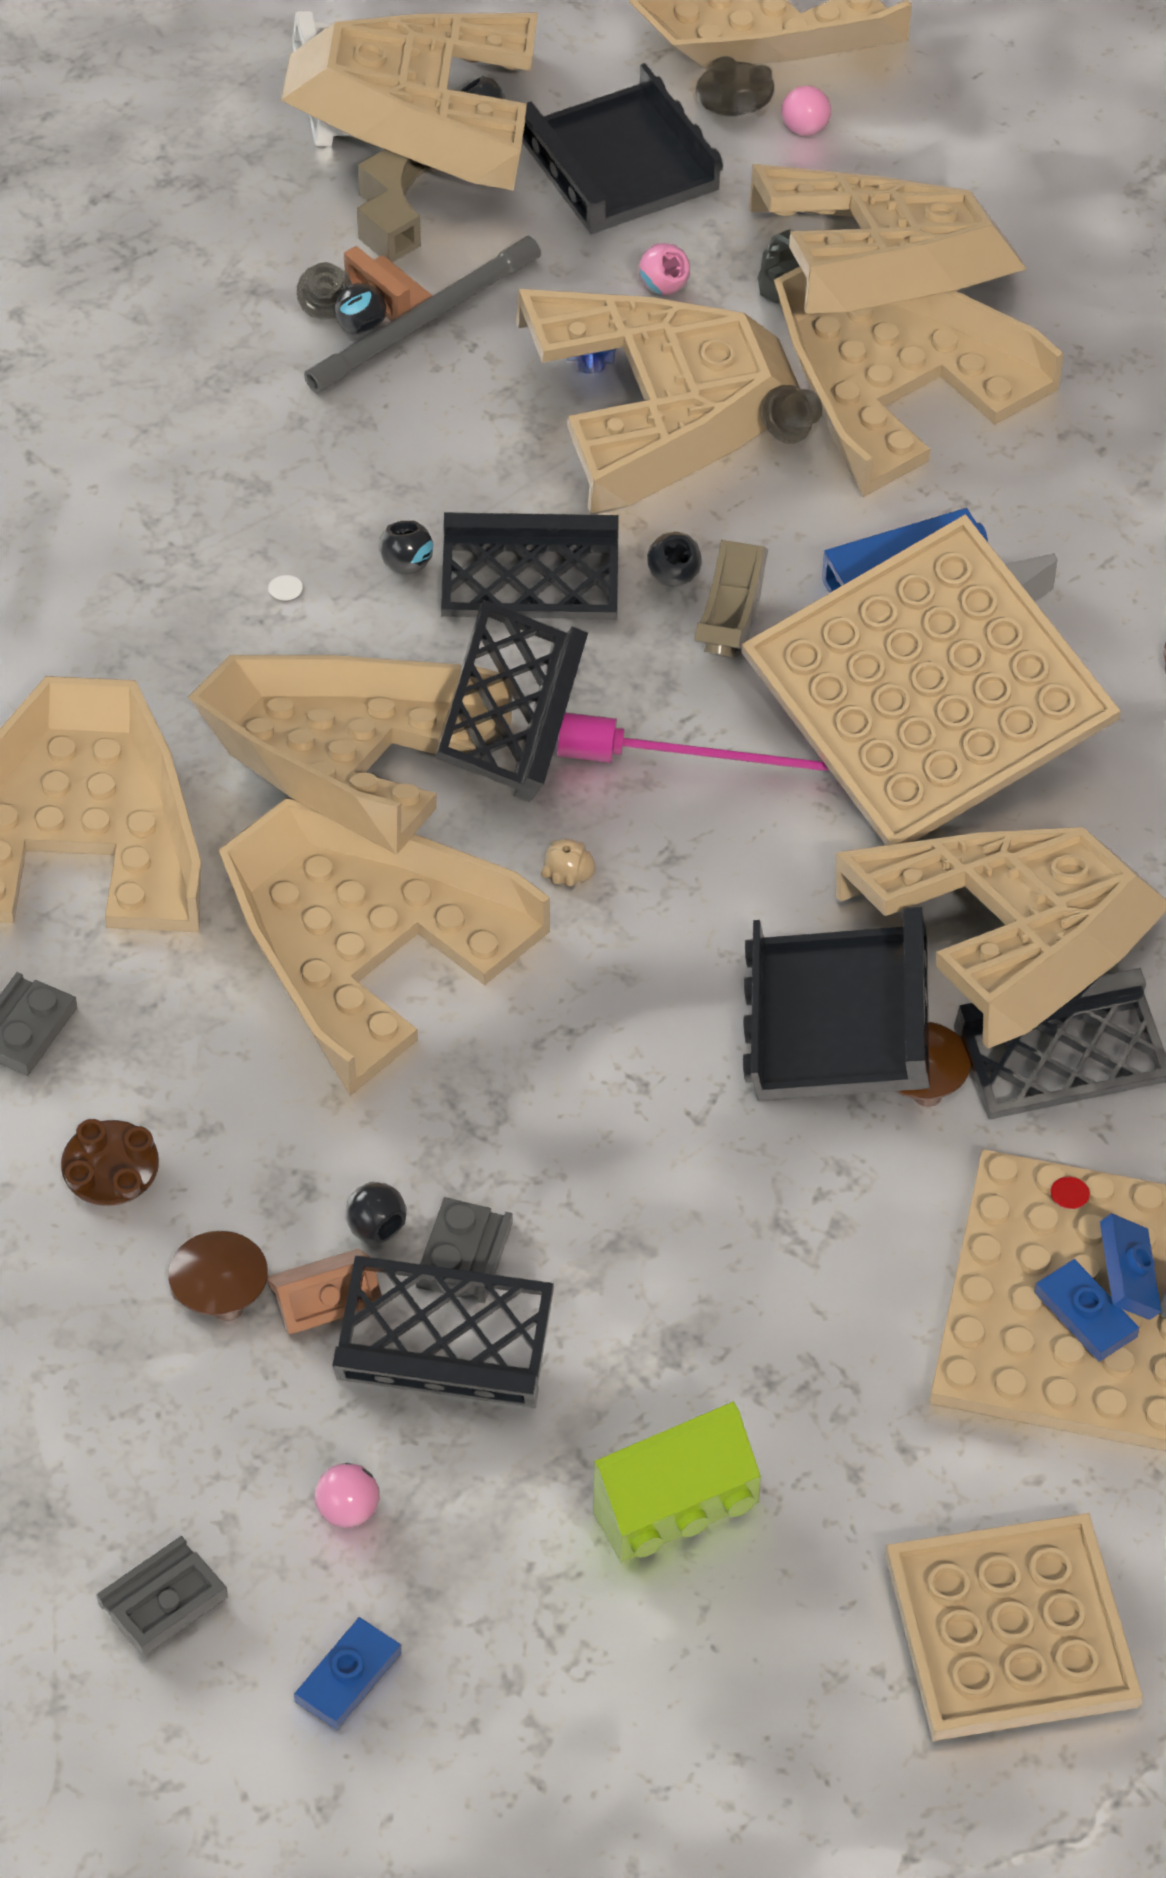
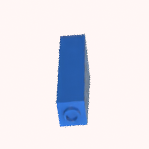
[822,508,988,593]

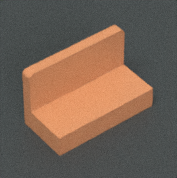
[344,246,433,321]
[267,1249,382,1335]

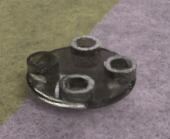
[695,56,775,116]

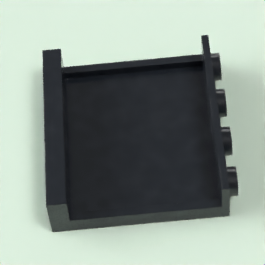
[522,63,723,235]
[743,907,930,1101]

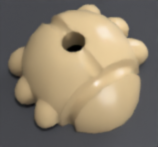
[541,839,595,887]

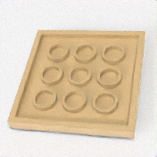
[885,1513,1143,1741]

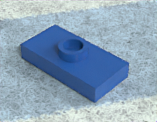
[1100,1213,1162,1320]
[1034,1259,1140,1362]
[294,1617,402,1730]

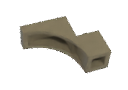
[357,149,432,262]
[694,540,768,658]

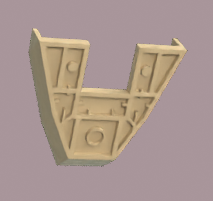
[629,0,912,67]
[281,13,538,190]
[749,164,1027,314]
[774,266,1064,497]
[516,289,805,514]
[188,655,512,854]
[0,676,201,932]
[219,798,550,1096]
[836,827,1166,1049]

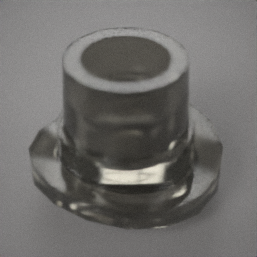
[296,262,352,319]
[760,385,822,444]

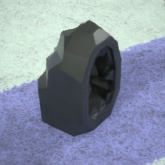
[757,229,799,303]

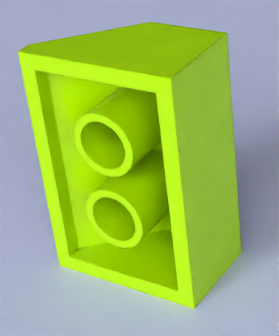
[593,1401,761,1562]

